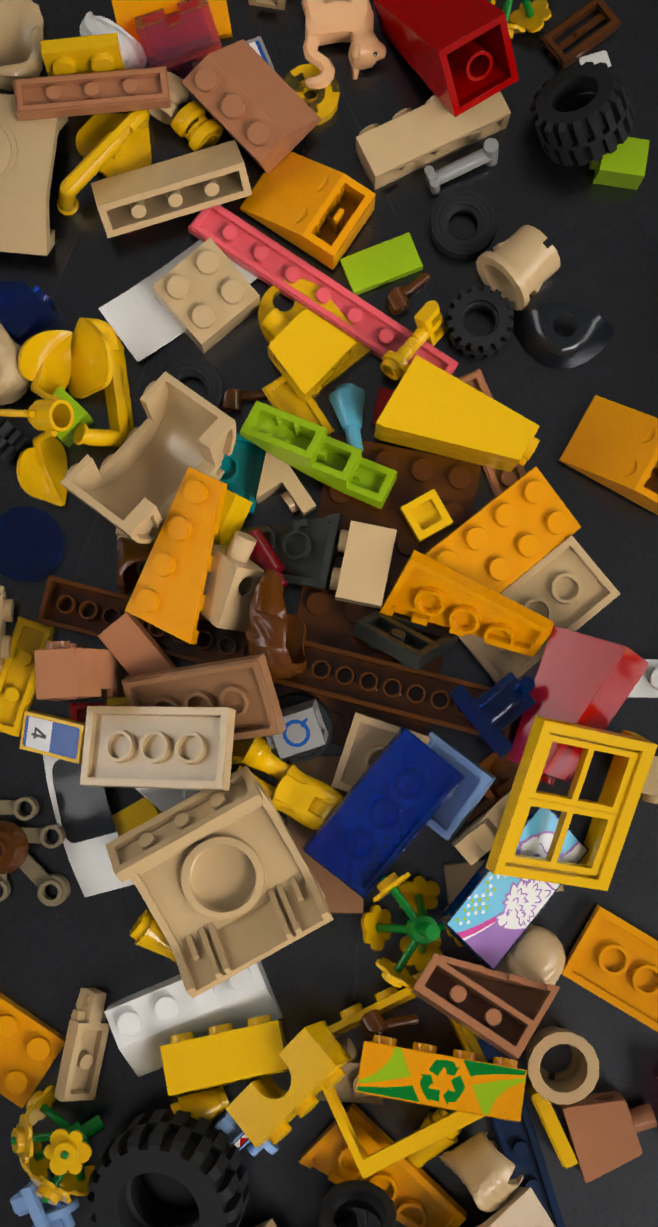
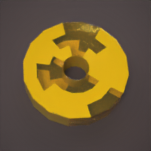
[284,63,340,126]

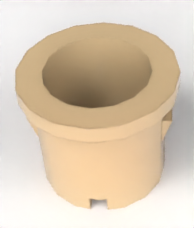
[476,225,561,311]
[526,1026,599,1105]

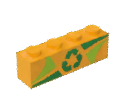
[356,1035,527,1122]

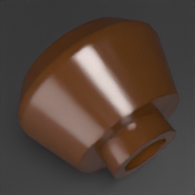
[0,820,29,874]

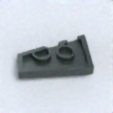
[240,513,344,591]

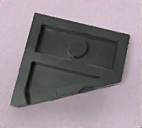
[352,610,458,670]

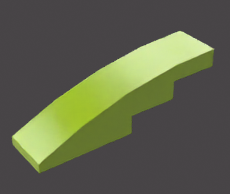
[240,400,397,509]

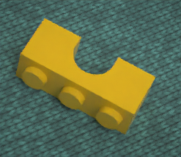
[226,1021,352,1148]

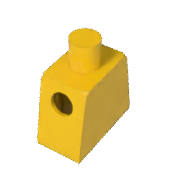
[262,308,356,403]

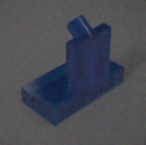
[449,672,537,759]

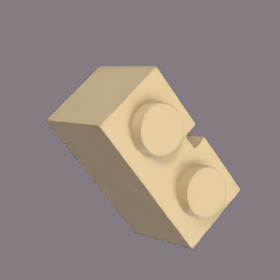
[329,520,397,609]

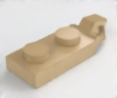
[54,987,110,1102]

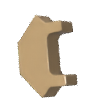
[451,790,532,866]

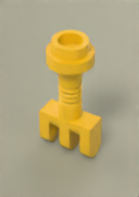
[380,300,446,380]

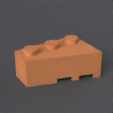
[34,641,130,701]
[410,953,560,1060]

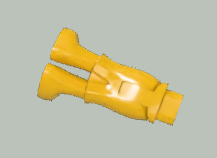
[237,736,345,831]

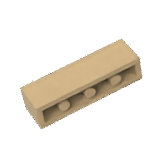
[355,91,511,190]
[91,140,252,238]

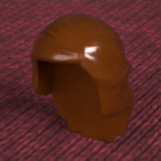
[245,569,307,680]

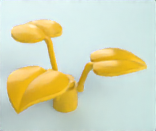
[0,330,74,506]

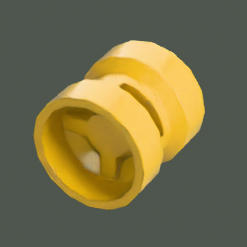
[171,101,224,152]

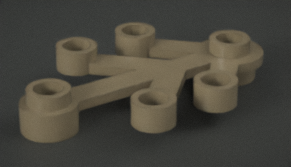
[0,796,71,907]

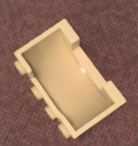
[60,371,236,544]

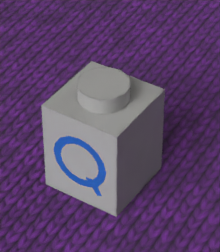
[266,698,329,759]

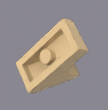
[256,452,316,518]

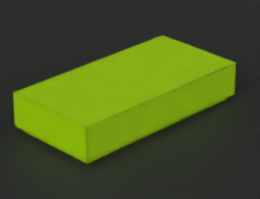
[340,232,423,295]

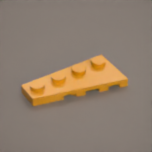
[379,550,554,657]
[298,1103,467,1227]

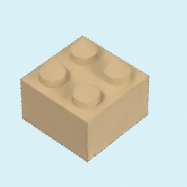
[152,237,260,354]

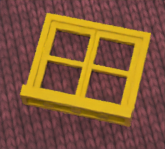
[485,715,658,891]

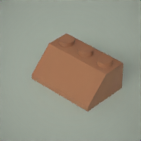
[182,39,321,174]

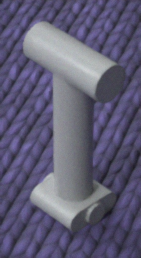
[424,138,499,195]

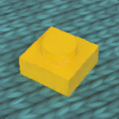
[400,489,453,542]

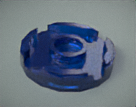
[0,506,64,582]

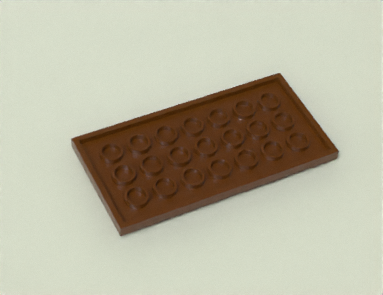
[279,434,482,746]

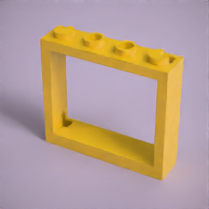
[321,972,488,1179]

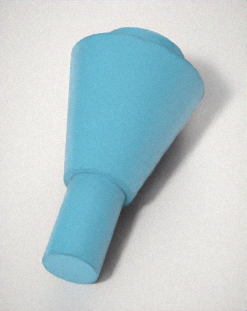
[329,383,366,452]

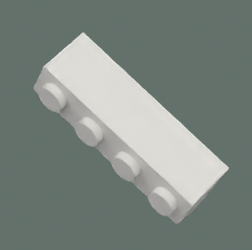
[104,961,283,1077]

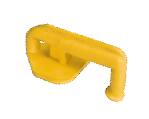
[57,110,152,216]
[68,317,134,447]

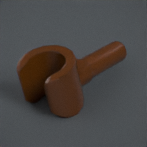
[386,271,431,315]
[221,388,267,413]
[359,1009,419,1040]

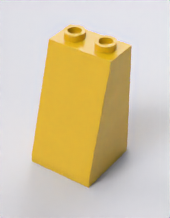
[374,355,540,472]

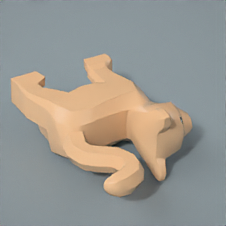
[301,0,386,90]

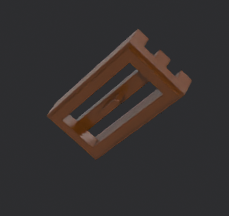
[539,0,621,71]

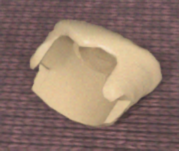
[439,1131,523,1213]

